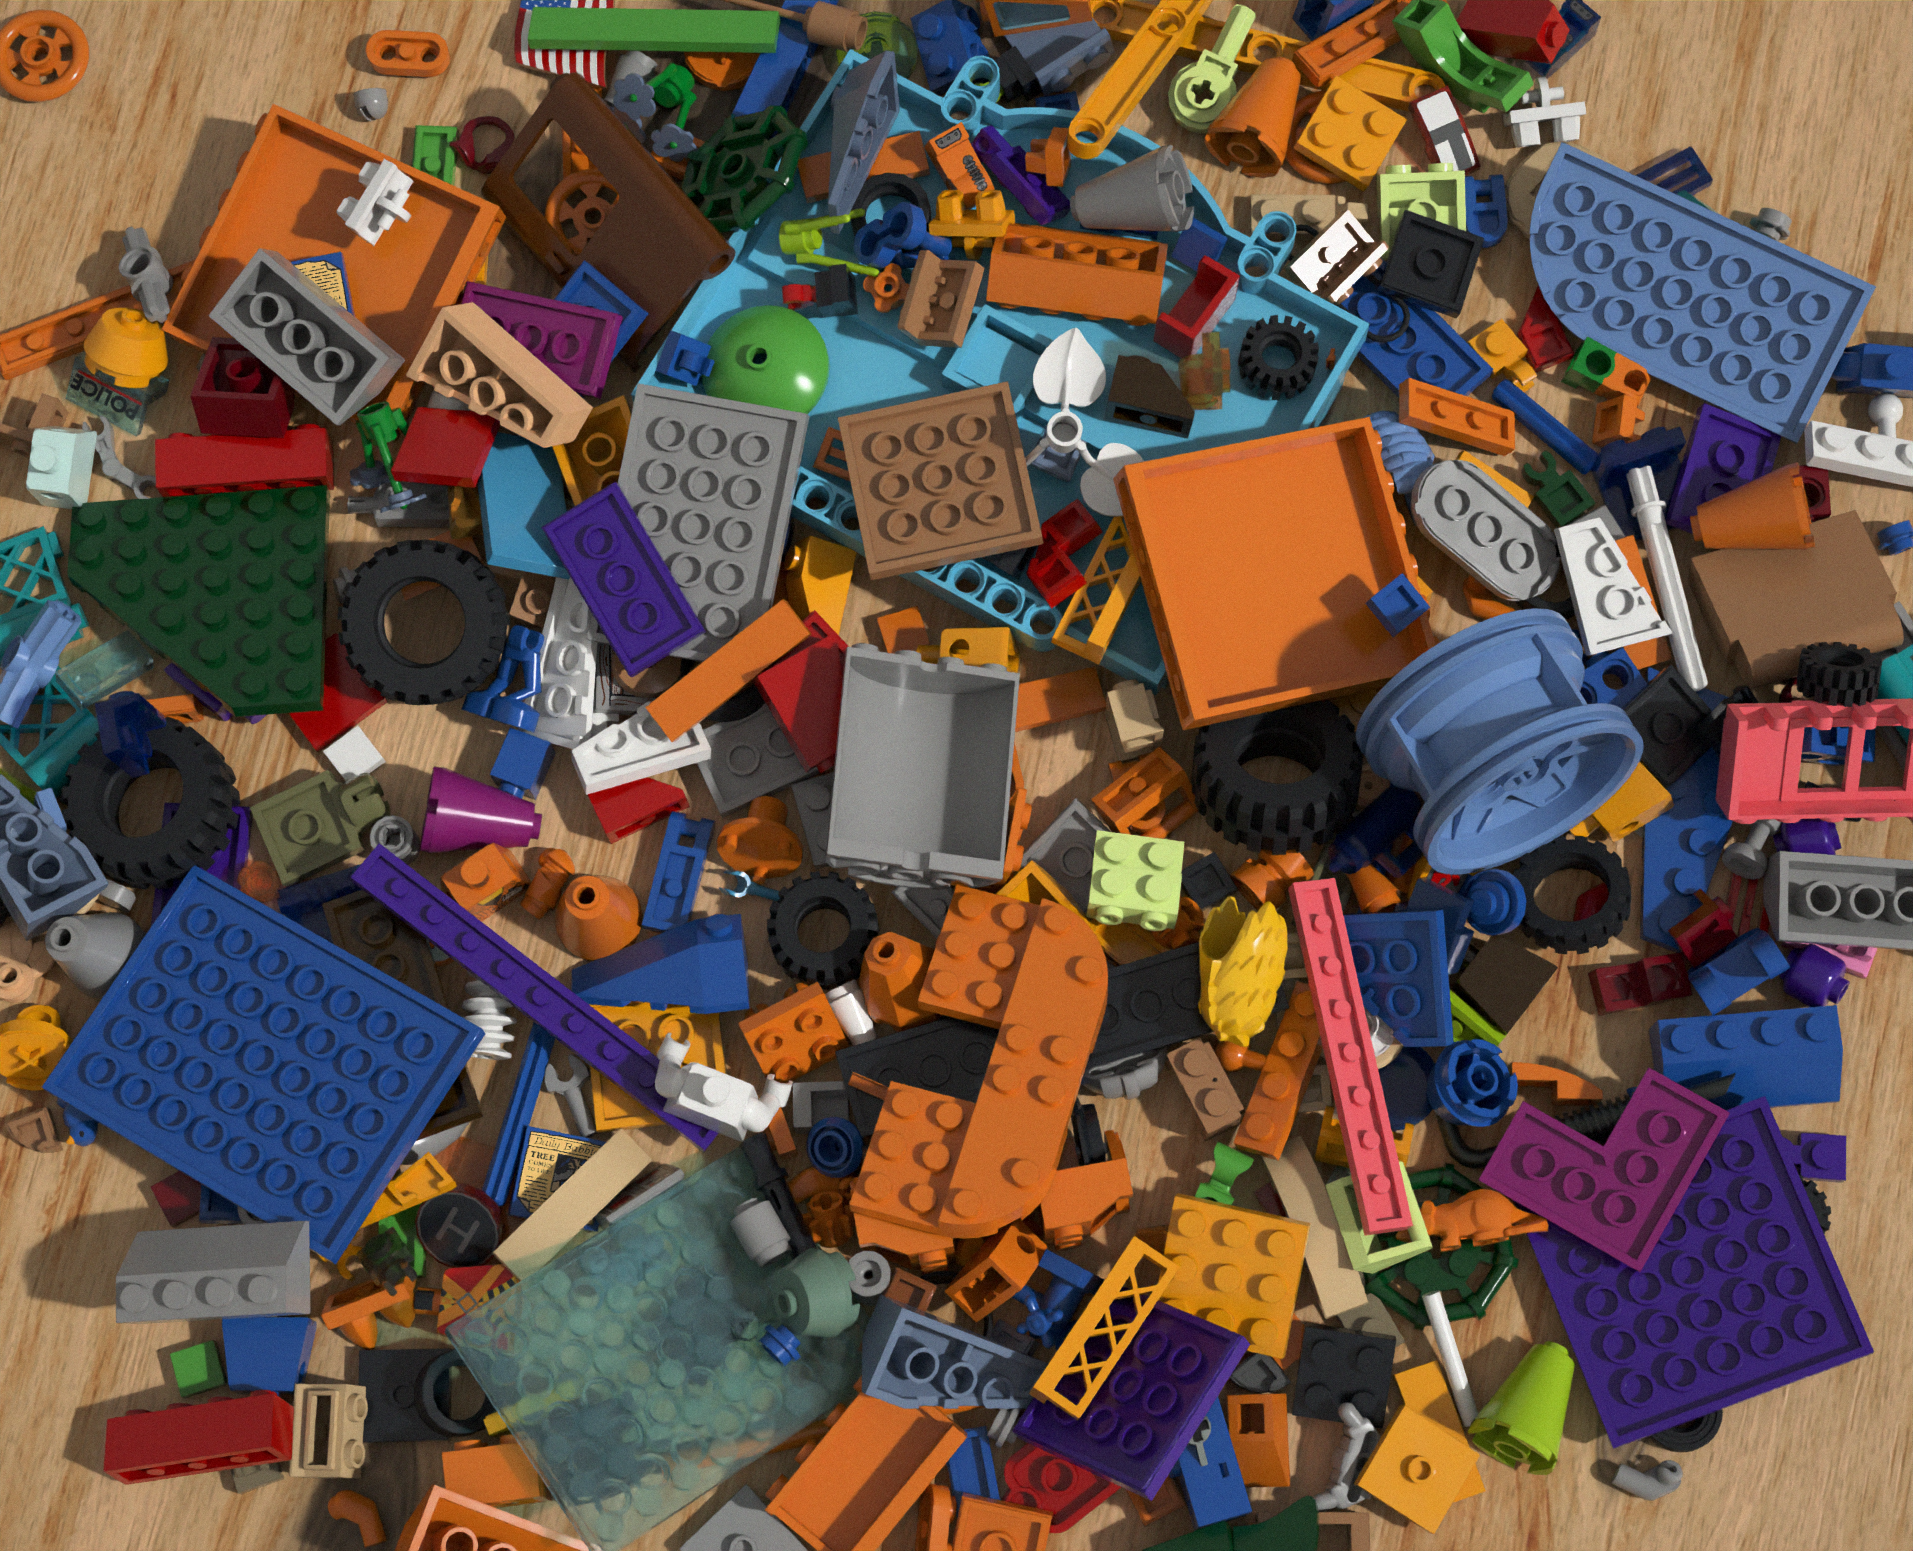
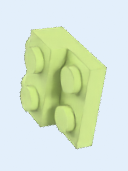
[1376,163,1466,260]
[1086,830,1185,931]

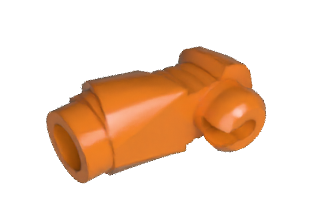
[519,848,575,920]

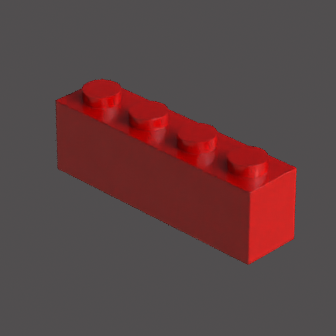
[155,424,334,497]
[103,1390,294,1485]

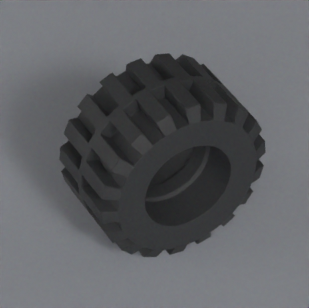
[767,871,880,990]

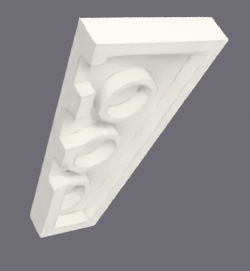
[517,577,597,749]

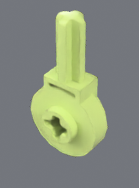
[1168,4,1256,134]

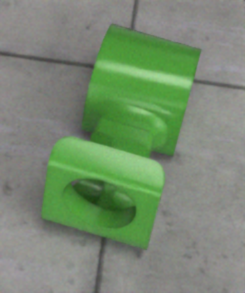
[1194,1142,1254,1205]

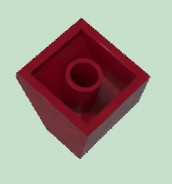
[190,337,295,438]

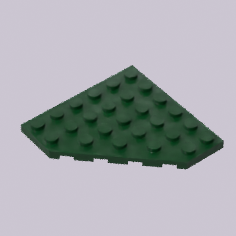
[67,485,330,717]

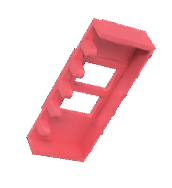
[1715,698,1913,824]

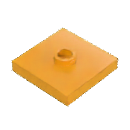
[1354,1405,1480,1534]

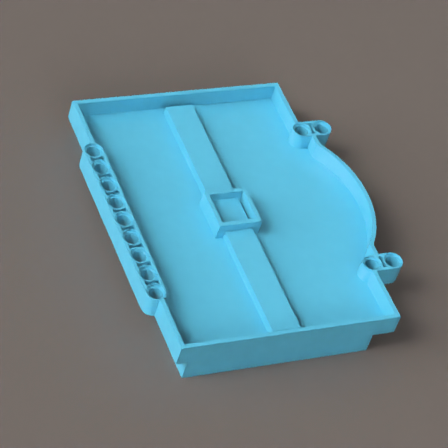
[631,49,1370,696]

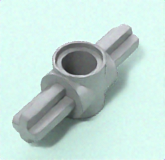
[119,226,174,323]

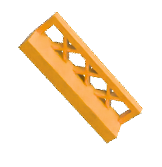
[1051,516,1141,665]
[1029,1236,1180,1420]

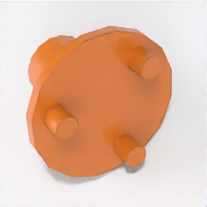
[717,796,803,884]

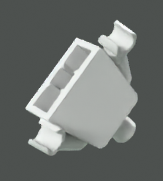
[655,1033,793,1142]

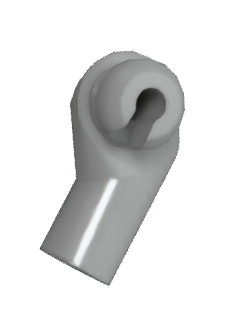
[1611,1460,1683,1501]

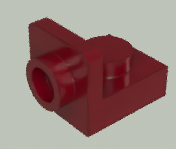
[1668,888,1737,968]

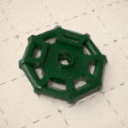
[680,105,808,233]
[1363,1163,1519,1331]

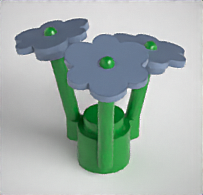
[610,63,698,162]
[349,401,427,513]

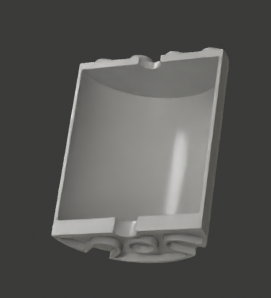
[825,643,1020,889]

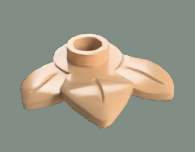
[0,920,55,1003]

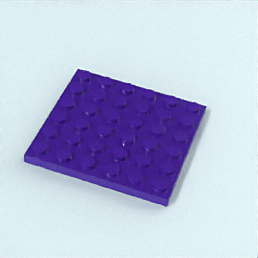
[1513,1096,1874,1450]

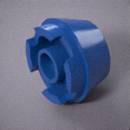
[1426,1039,1518,1127]

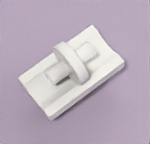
[1503,76,1586,148]
[337,159,413,246]

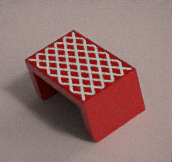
[1153,255,1240,363]

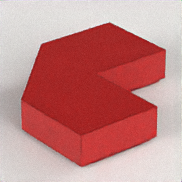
[1517,285,1574,373]
[1026,498,1103,609]

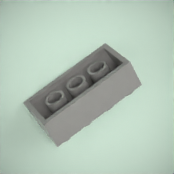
[208,248,405,426]
[1763,851,1913,950]
[116,1221,310,1324]

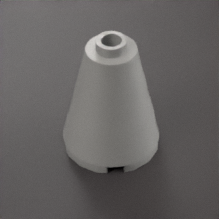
[1070,145,1194,232]
[45,912,146,999]

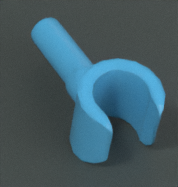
[719,870,779,901]

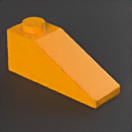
[784,535,857,635]

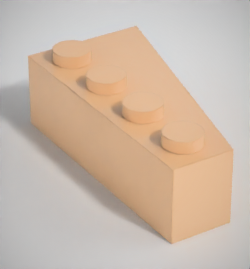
[406,302,593,448]

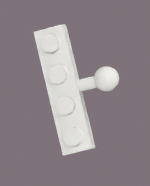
[1804,393,1913,487]

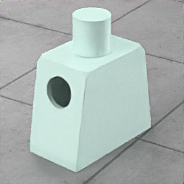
[26,426,97,509]

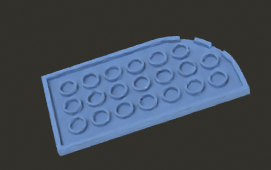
[1530,142,1876,444]

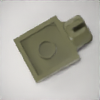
[250,770,390,888]

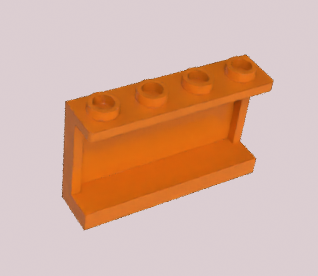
[765,1375,968,1551]

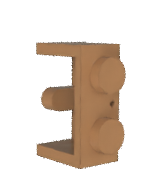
[1164,1037,1245,1142]

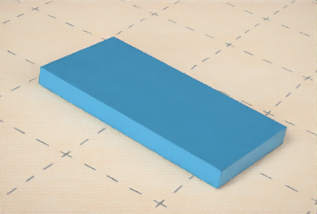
[477,432,570,579]

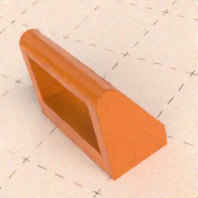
[1091,746,1198,839]

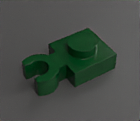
[1521,450,1596,528]

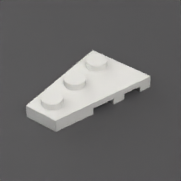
[1554,517,1673,656]
[571,686,711,795]

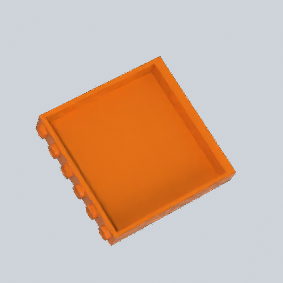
[161,104,506,443]
[1113,417,1440,730]

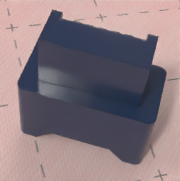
[1393,877,1474,975]

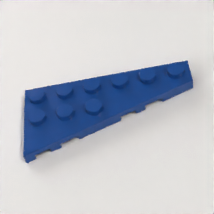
[1640,667,1733,953]

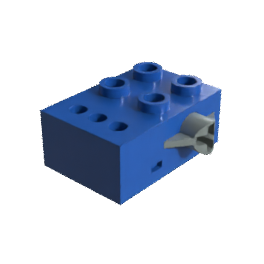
[1169,1396,1252,1531]

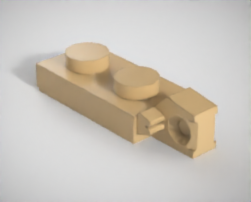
[1250,194,1368,240]

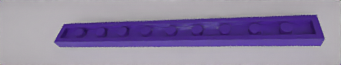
[351,843,719,1153]

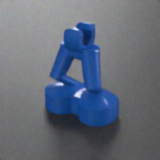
[854,202,956,270]
[462,625,544,733]

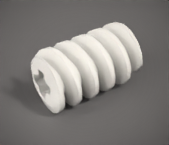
[462,971,517,1060]

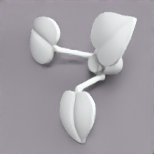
[1025,328,1144,517]

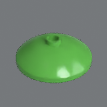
[702,305,830,414]

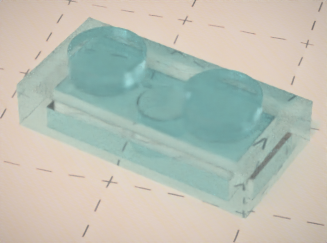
[55,630,154,711]

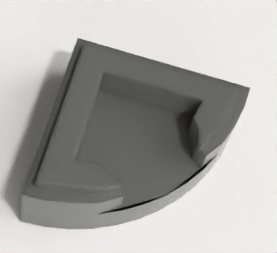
[1229,1353,1291,1393]

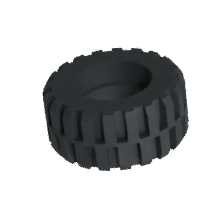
[337,539,510,706]
[1191,700,1363,855]
[60,715,240,890]

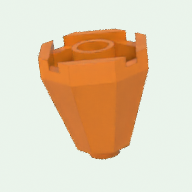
[858,931,941,1032]

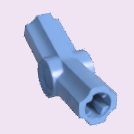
[0,600,82,729]

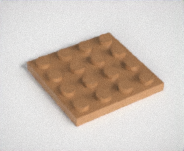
[838,381,1043,581]

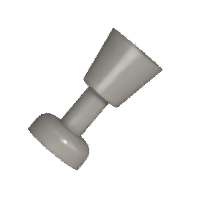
[1722,819,1782,880]
[848,1251,892,1306]

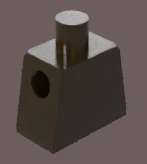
[1452,935,1558,1035]

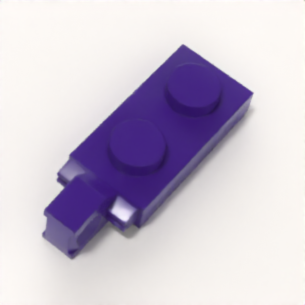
[971,125,1071,225]

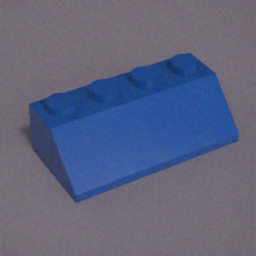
[1649,1005,1843,1110]

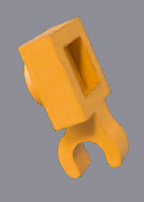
[1468,318,1537,393]

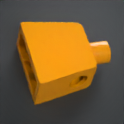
[917,627,1020,673]
[1568,761,1674,842]

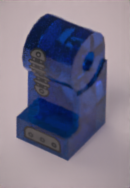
[1523,0,1601,79]

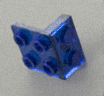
[1591,427,1686,542]

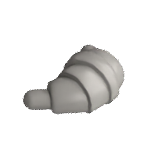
[1081,1045,1171,1100]
[1313,1402,1381,1512]

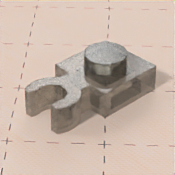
[356,1226,417,1296]

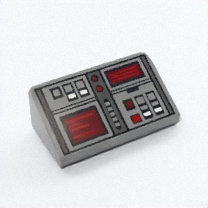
[594,1163,684,1237]

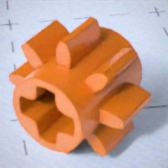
[1151,896,1204,950]
[802,1191,856,1248]

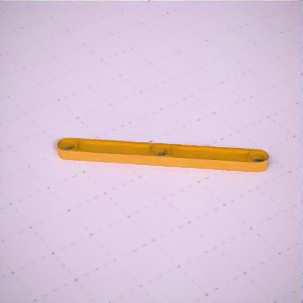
[1066,0,1213,159]
[1090,0,1446,114]

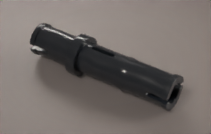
[739,1133,817,1260]

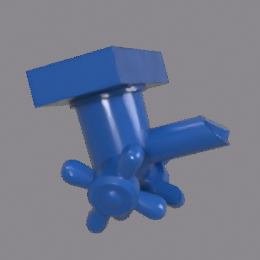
[1011,1249,1104,1352]

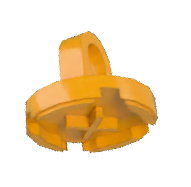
[0,1005,73,1091]

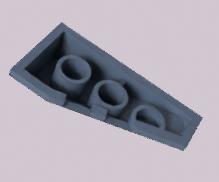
[828,50,900,234]
[0,774,109,941]
[862,1294,1049,1409]

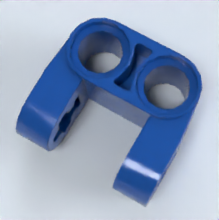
[1687,928,1790,1015]

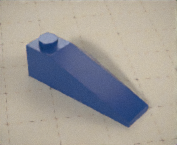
[571,914,750,1014]

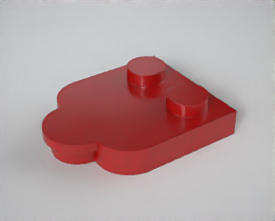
[1002,1443,1122,1534]

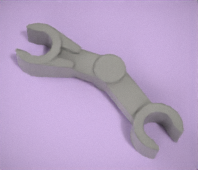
[82,415,156,499]

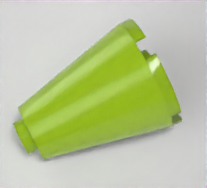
[1468,1341,1575,1475]

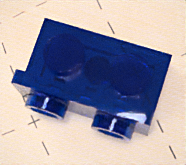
[95,691,167,778]

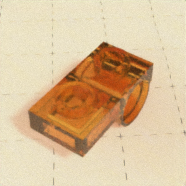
[1178,332,1231,410]

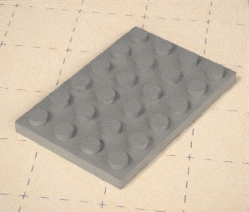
[587,383,810,662]

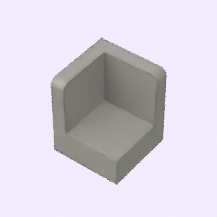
[793,1081,849,1134]

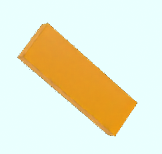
[1393,1360,1486,1503]

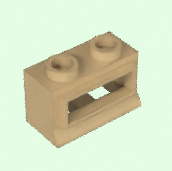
[1105,680,1164,763]
[289,1384,368,1479]

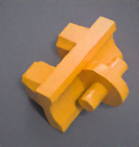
[928,190,1015,260]

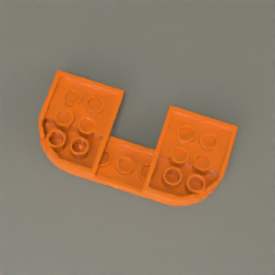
[849,885,1108,1239]

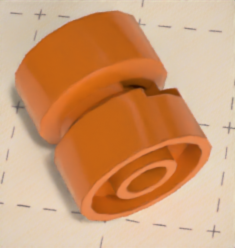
[1230,849,1314,911]

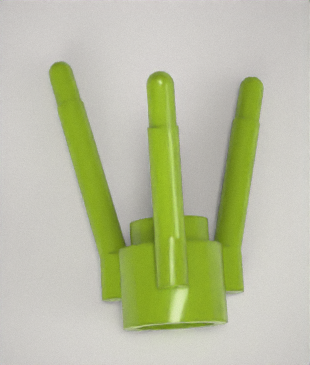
[779,208,879,277]

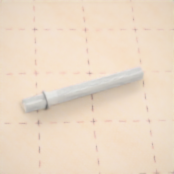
[1626,466,1708,691]

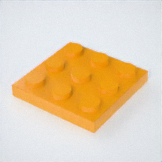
[589,1001,726,1133]
[1158,1193,1311,1359]

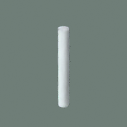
[1422,1290,1478,1427]

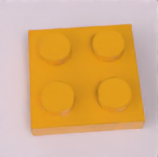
[1293,76,1407,192]

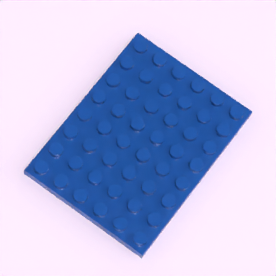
[42,865,486,1265]

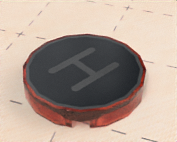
[415,1183,506,1268]

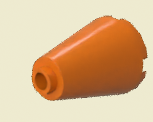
[1204,57,1301,178]
[1690,462,1815,550]
[555,875,643,961]

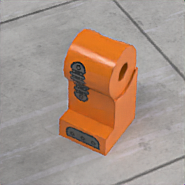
[924,122,995,210]

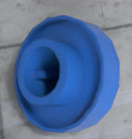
[1463,869,1526,935]

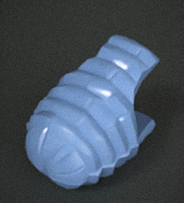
[1363,411,1435,526]

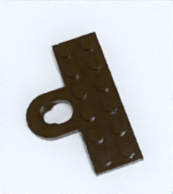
[322,890,483,1141]

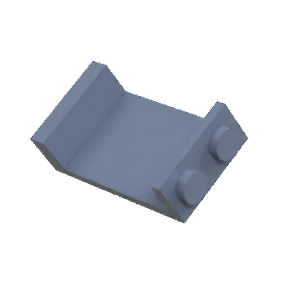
[999,2,1115,96]

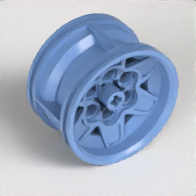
[1356,608,1644,875]

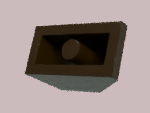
[1104,355,1195,439]

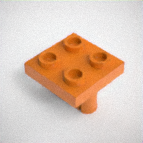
[738,981,850,1083]

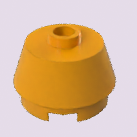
[83,307,169,388]

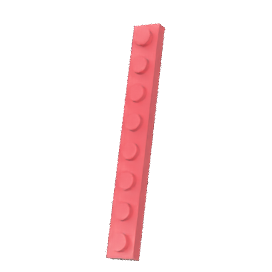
[1288,878,1413,1236]

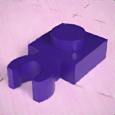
[1783,1133,1846,1183]

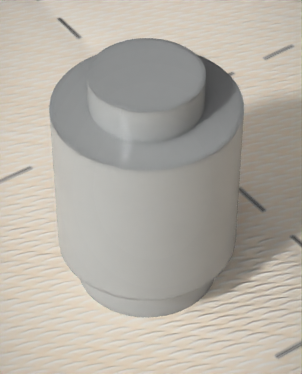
[730,1198,792,1269]

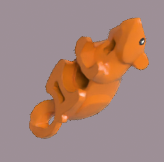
[1395,1189,1549,1252]

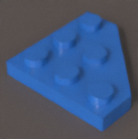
[1343,910,1454,1047]

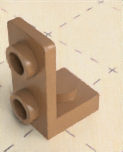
[0,393,69,458]

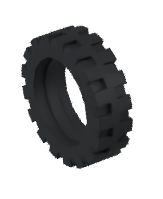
[1513,836,1631,954]

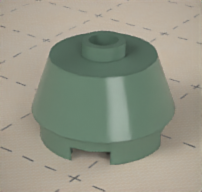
[772,1248,860,1338]

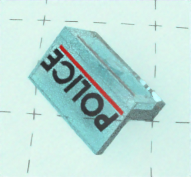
[65,351,170,437]

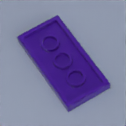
[541,482,706,677]

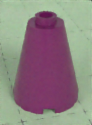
[420,766,542,853]

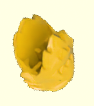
[1198,896,1288,1047]

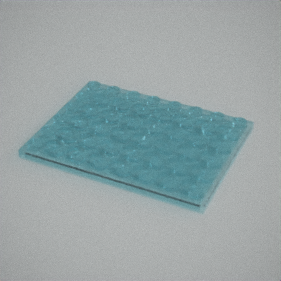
[445,1146,870,1551]

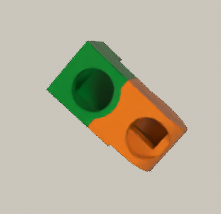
[1561,336,1652,408]

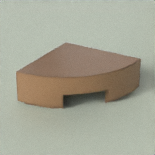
[4,1107,63,1153]

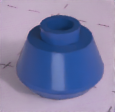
[806,1117,865,1178]

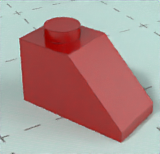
[588,777,690,844]

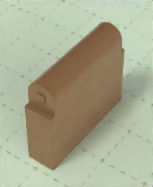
[1688,510,1904,690]

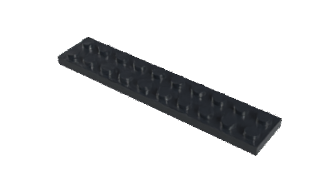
[835,942,1289,1138]

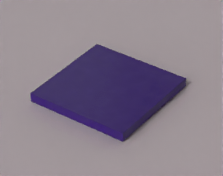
[1012,1286,1250,1501]

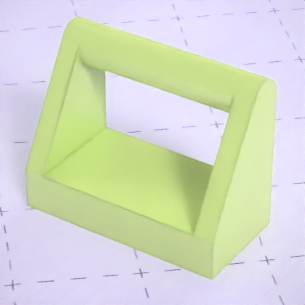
[1325,1161,1433,1274]

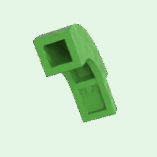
[1392,0,1534,114]

